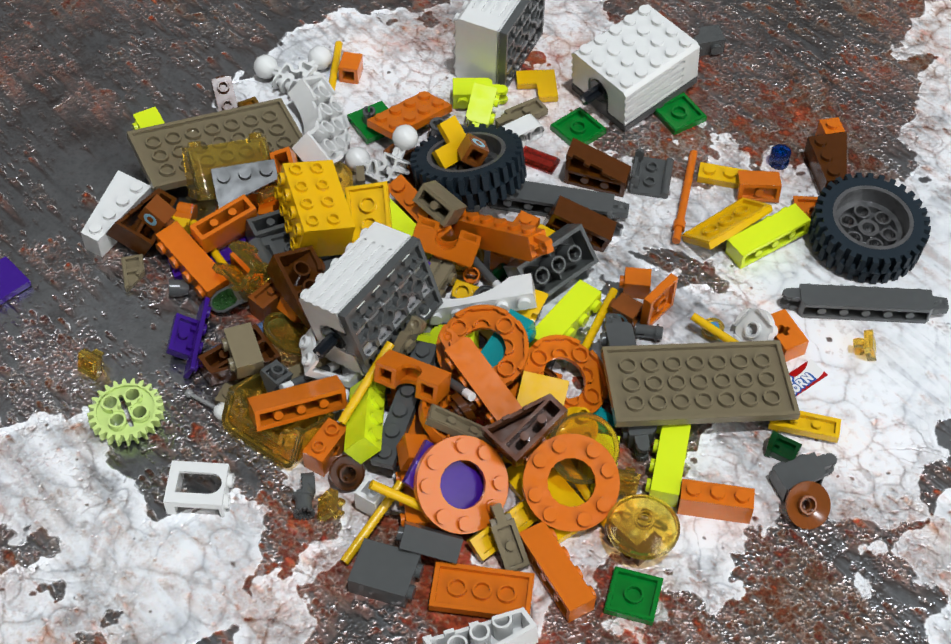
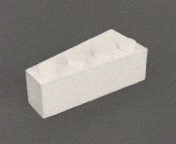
[81,170,153,257]
[422,607,538,644]

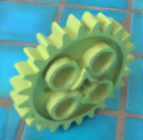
[87,378,165,447]

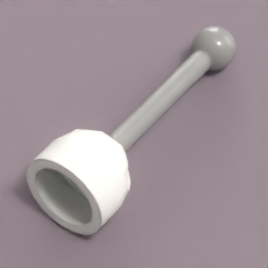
[184,389,234,423]

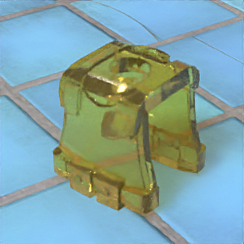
[212,240,270,294]

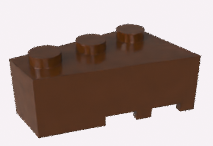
[804,132,847,193]
[543,195,617,252]

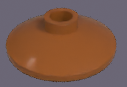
[785,481,831,530]

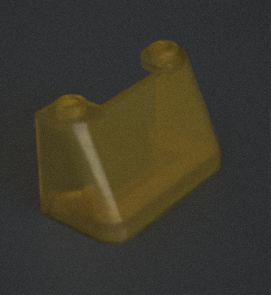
[182,132,277,200]
[222,373,335,468]

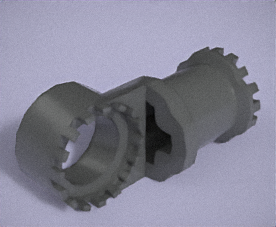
[292,472,316,520]

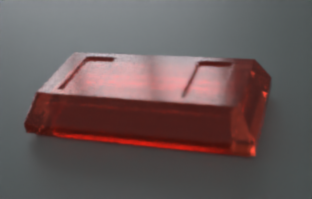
[523,146,560,175]

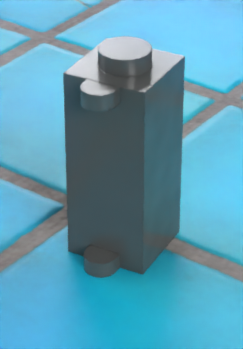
[395,521,463,564]

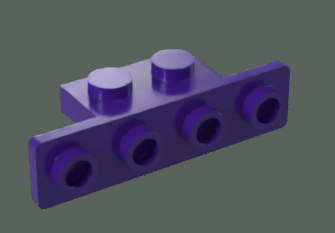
[166,297,211,379]

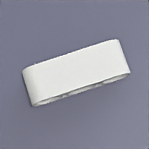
[502,114,545,146]

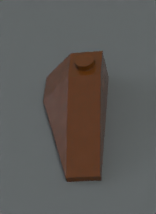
[266,245,323,330]

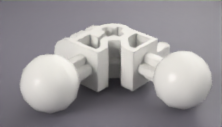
[253,46,332,96]
[345,124,418,184]

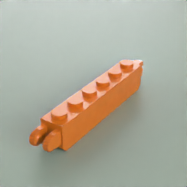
[450,209,554,262]
[438,328,552,474]

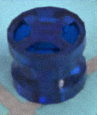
[768,144,791,170]

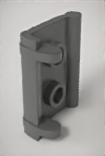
[629,148,674,199]

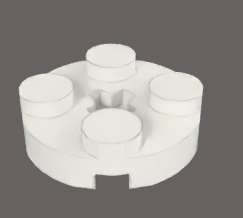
[733,308,778,342]

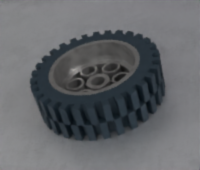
[410,124,527,210]
[808,172,931,284]

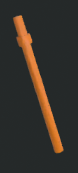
[672,150,698,244]

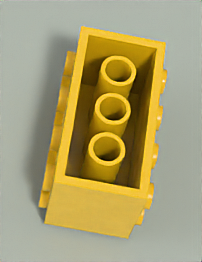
[274,160,355,257]

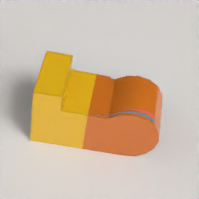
[172,202,198,235]

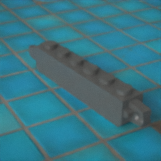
[487,181,629,219]
[780,283,949,324]
[600,313,657,462]

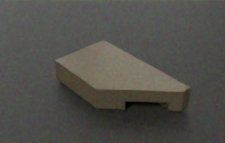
[121,254,146,292]

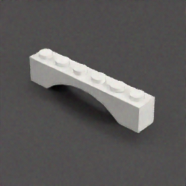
[426,273,537,326]

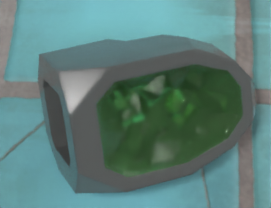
[209,282,248,313]

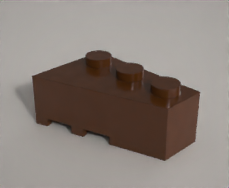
[564,138,631,197]
[106,188,177,257]
[198,323,281,386]
[481,394,568,468]

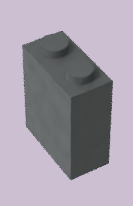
[347,538,424,608]

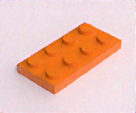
[367,91,452,139]
[429,561,535,618]

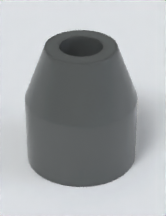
[169,279,189,297]

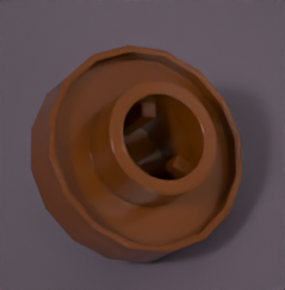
[449,392,477,422]
[329,455,365,491]

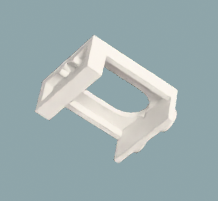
[299,327,363,388]
[163,460,235,518]

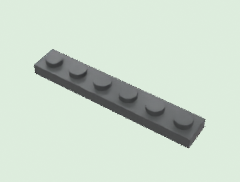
[370,340,437,470]

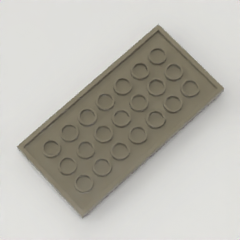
[127,98,303,192]
[601,340,800,427]

